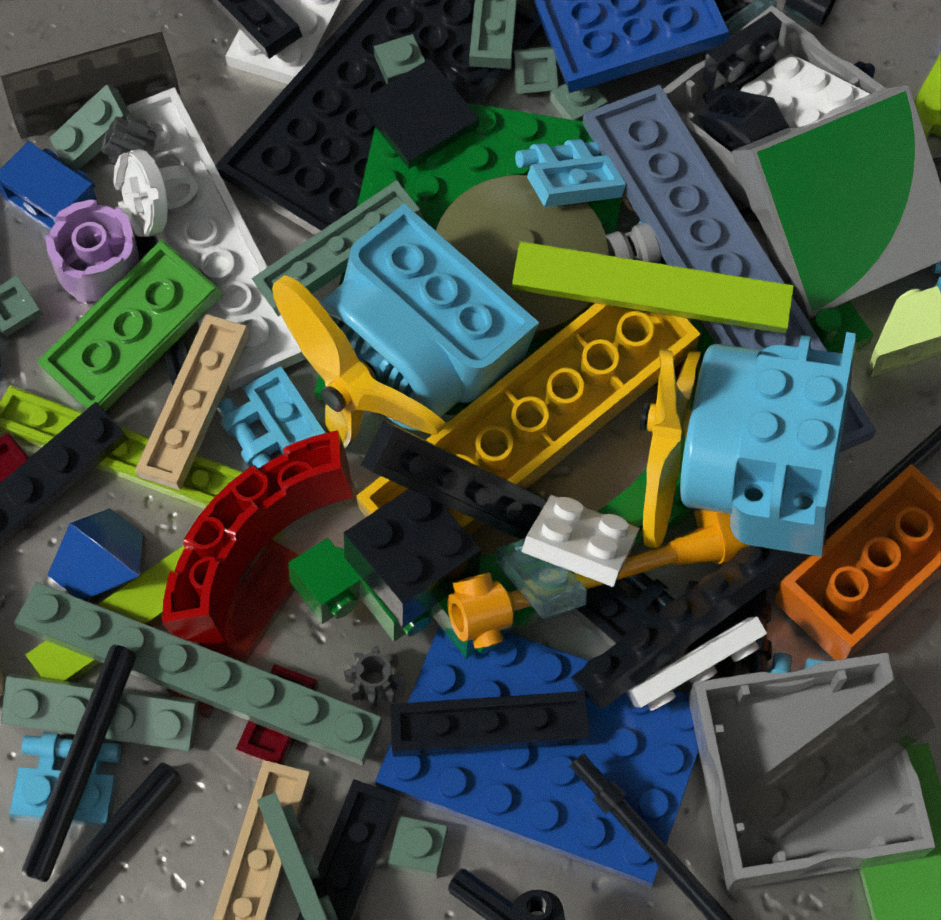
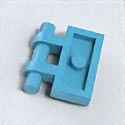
[515,139,626,207]
[217,366,325,468]
[9,732,121,827]

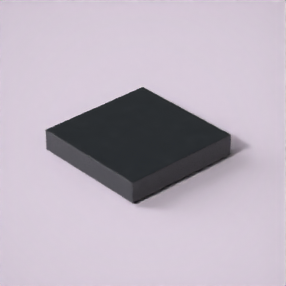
[360,59,479,169]

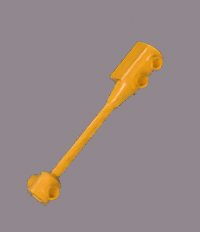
[447,509,750,648]

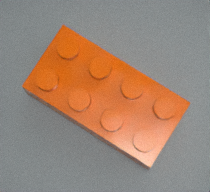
[774,464,941,660]

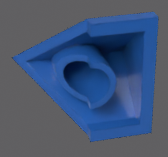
[47,508,145,601]

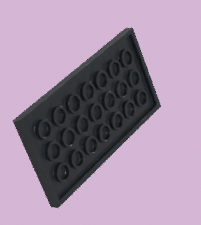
[215,0,544,235]

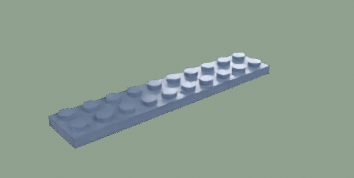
[582,85,877,453]

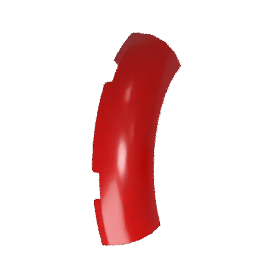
[162,430,354,643]

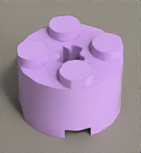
[45,200,139,304]

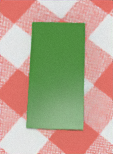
[36,239,223,411]
[859,743,941,920]

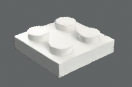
[521,495,640,587]

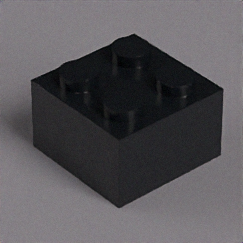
[343,489,481,628]

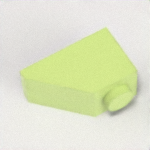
[867,286,941,377]

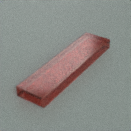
[167,539,299,718]

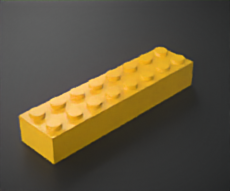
[356,303,701,536]

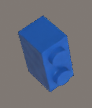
[0,141,99,231]

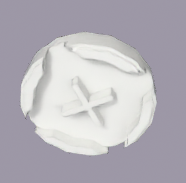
[113,149,198,237]

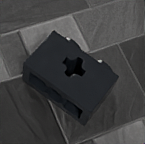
[696,88,790,153]

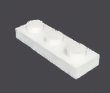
[626,617,767,711]

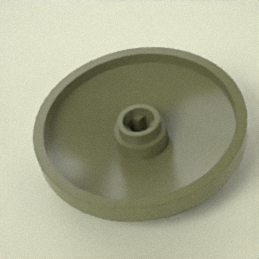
[436,175,608,339]

